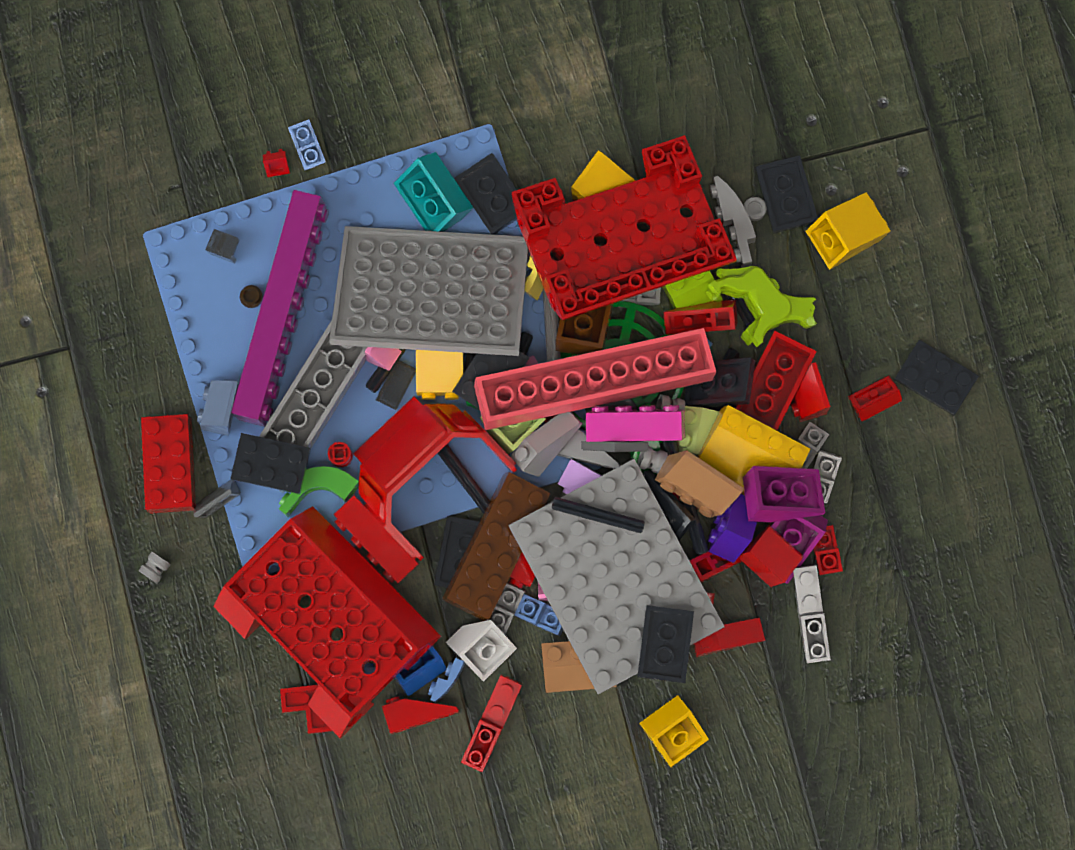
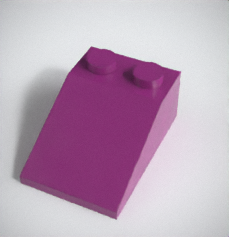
[743,466,825,522]
[769,515,828,584]

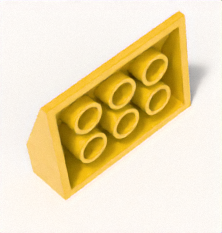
[698,405,810,495]

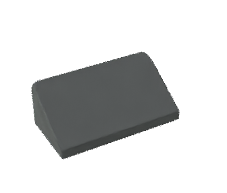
[193,480,241,518]

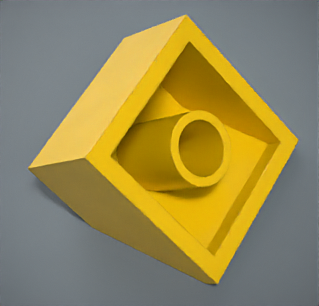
[640,695,709,767]

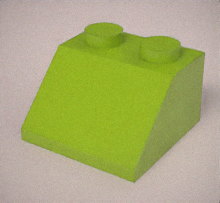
[662,271,723,309]

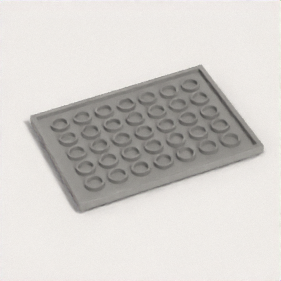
[330,226,528,356]
[508,459,724,694]

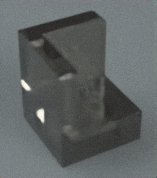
[205,229,239,264]

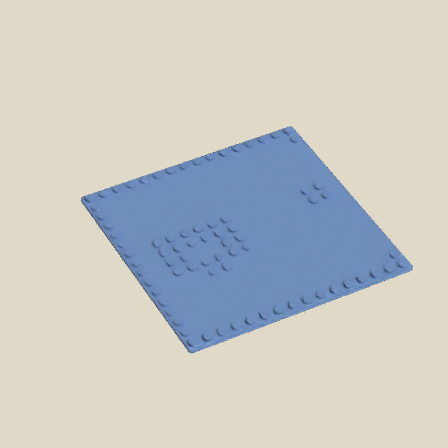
[143,124,601,574]

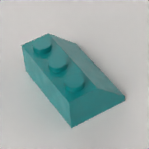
[393,152,473,232]

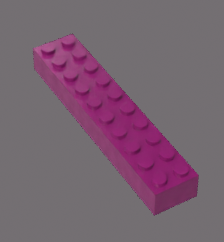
[231,190,329,427]

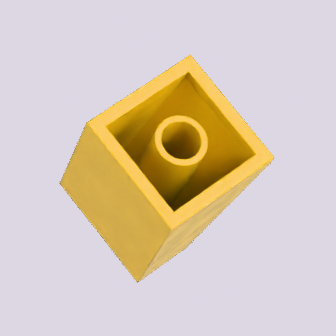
[571,150,636,201]
[806,192,891,270]
[416,350,464,400]

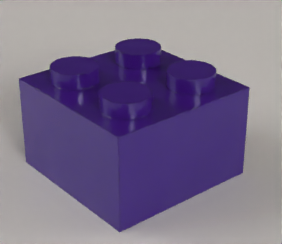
[708,494,757,563]

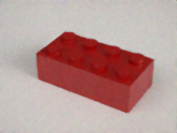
[735,331,817,431]
[141,414,196,514]

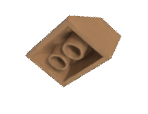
[655,450,744,518]
[542,641,616,693]

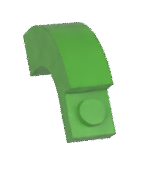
[279,466,359,518]

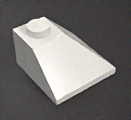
[446,620,517,682]

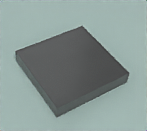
[581,441,649,452]

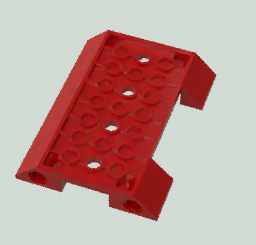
[511,135,737,320]
[213,506,442,738]

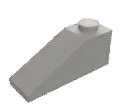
[510,412,582,477]
[557,430,621,470]

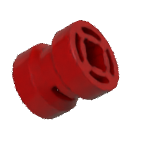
[327,442,353,468]

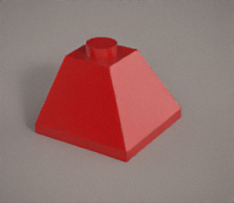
[791,362,830,422]

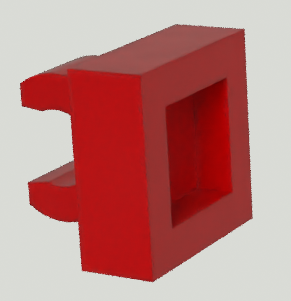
[263,149,290,177]

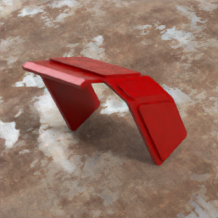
[353,396,517,561]

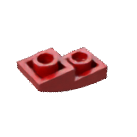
[813,525,843,575]

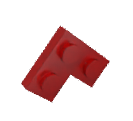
[280,685,332,734]

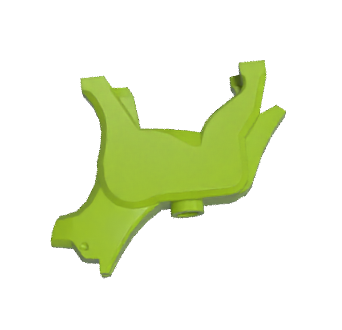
[706,266,817,347]

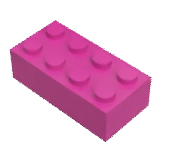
[586,405,685,442]

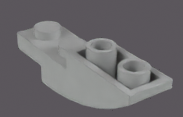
[710,176,756,268]
[793,564,830,663]

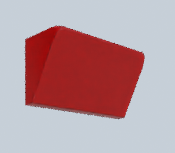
[848,375,902,421]

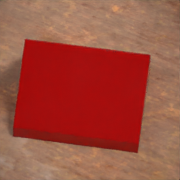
[738,525,803,587]

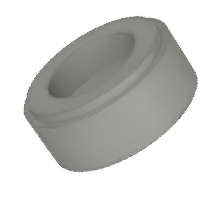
[744,197,766,221]

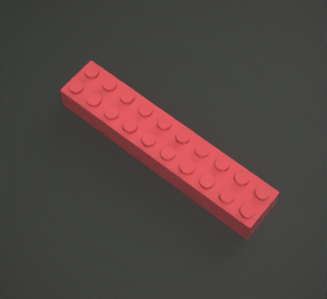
[474,328,716,430]

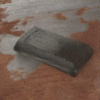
[376,360,416,410]

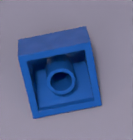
[395,646,447,697]

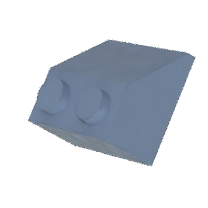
[197,381,238,436]

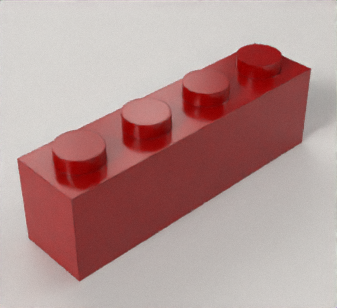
[333,496,419,583]

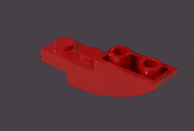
[461,674,523,772]

